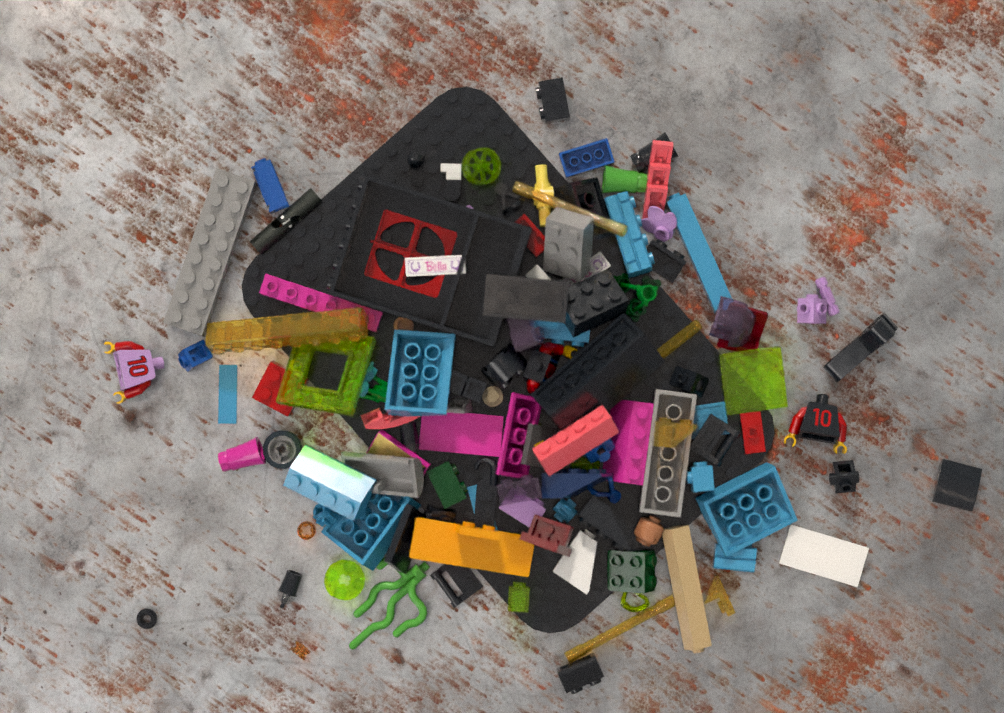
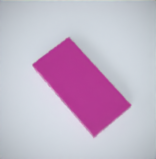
[419,413,504,457]

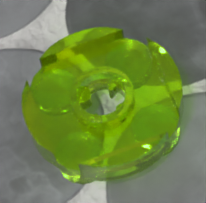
[324,559,365,601]

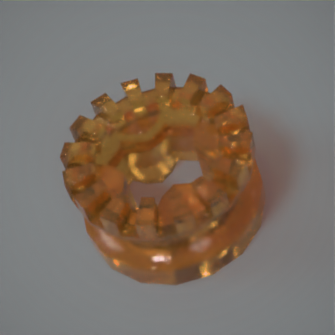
[297,521,316,540]
[290,641,311,660]

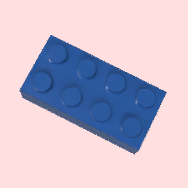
[558,138,615,178]

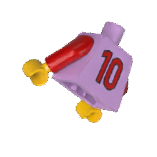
[104,341,164,404]

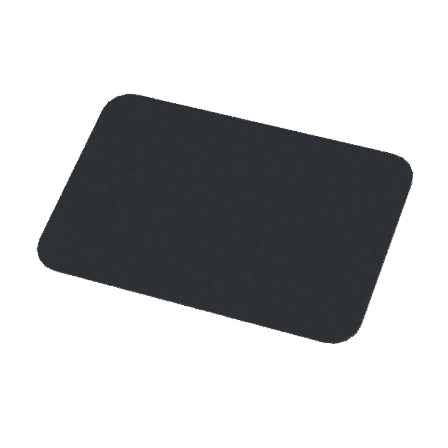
[241,87,775,633]

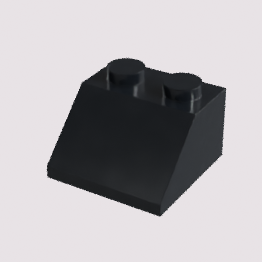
[556,652,604,694]

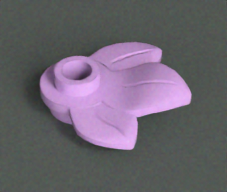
[641,206,677,242]

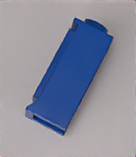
[251,158,289,214]

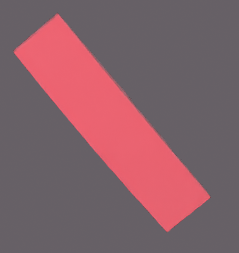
[642,140,673,219]

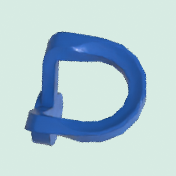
[588,472,621,503]

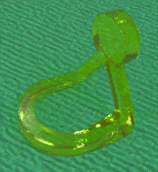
[620,592,650,612]

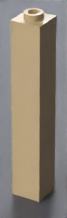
[662,525,712,653]

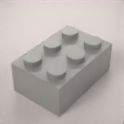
[543,207,594,282]

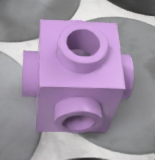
[797,294,827,324]

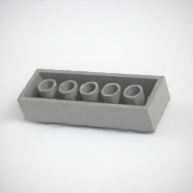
[639,389,697,517]

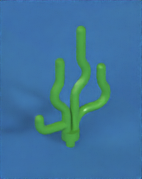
[349,557,430,650]

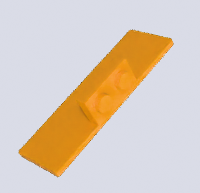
[409,517,534,577]

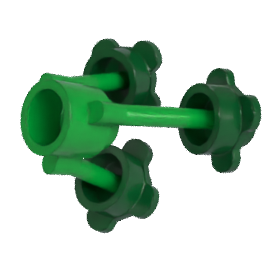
[613,273,661,322]

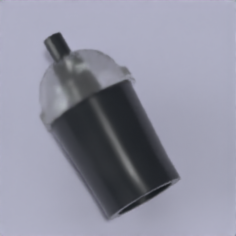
[399,422,421,454]
[277,570,303,608]

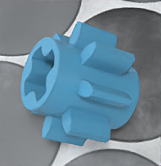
[553,498,578,523]
[313,503,338,527]

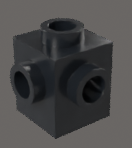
[829,460,859,494]

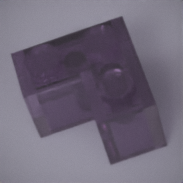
[506,318,546,353]

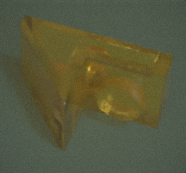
[703,574,736,616]

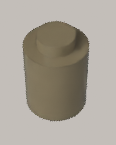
[483,386,503,407]

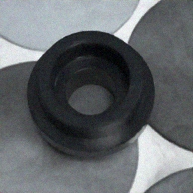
[137,608,157,629]

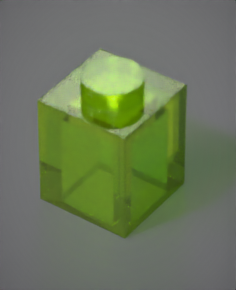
[508,582,530,612]

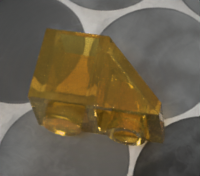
[652,417,697,448]

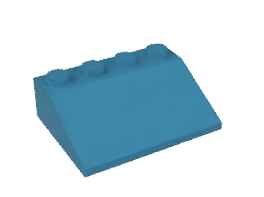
[385,330,456,417]
[696,462,798,557]
[321,493,421,571]

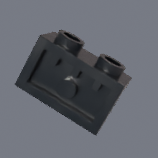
[646,239,686,283]

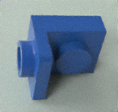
[178,339,213,372]

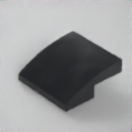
[932,459,982,512]

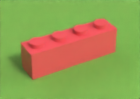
[532,405,619,476]

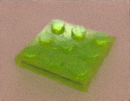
[719,346,788,415]

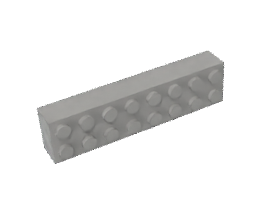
[163,168,257,337]

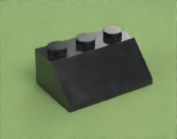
[554,177,615,242]

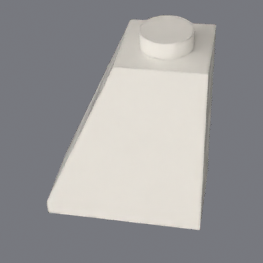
[552,529,597,594]

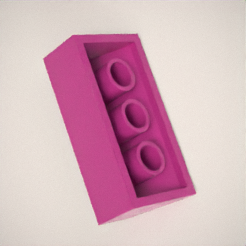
[496,393,541,480]
[603,400,654,485]

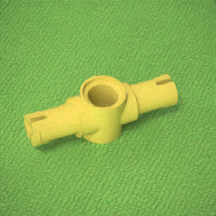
[533,164,554,227]

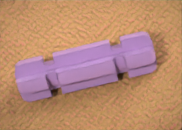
[815,277,839,316]

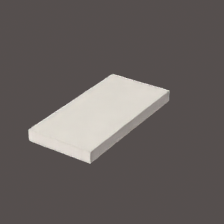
[779,524,869,587]

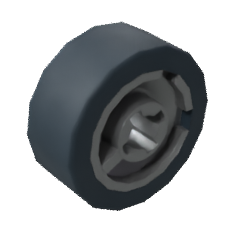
[263,430,302,469]

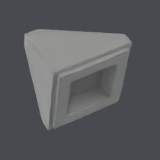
[447,398,473,413]

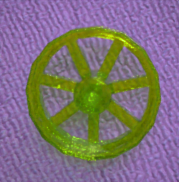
[462,147,501,185]

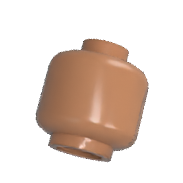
[634,515,664,547]

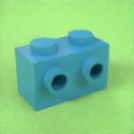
[686,461,715,492]

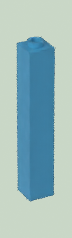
[665,192,734,314]

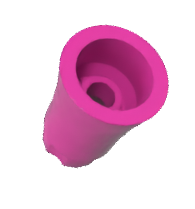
[218,437,266,472]

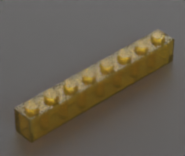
[205,307,368,355]

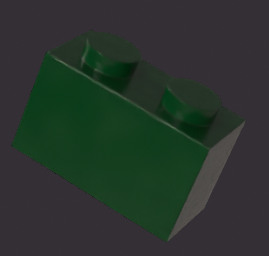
[427,461,469,509]

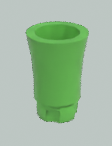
[602,165,647,193]

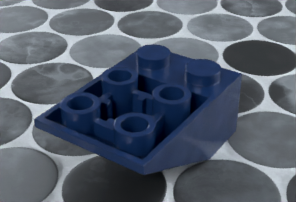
[542,469,613,498]

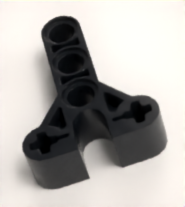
[823,312,898,382]

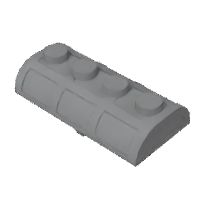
[341,451,424,498]

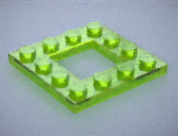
[276,326,376,416]

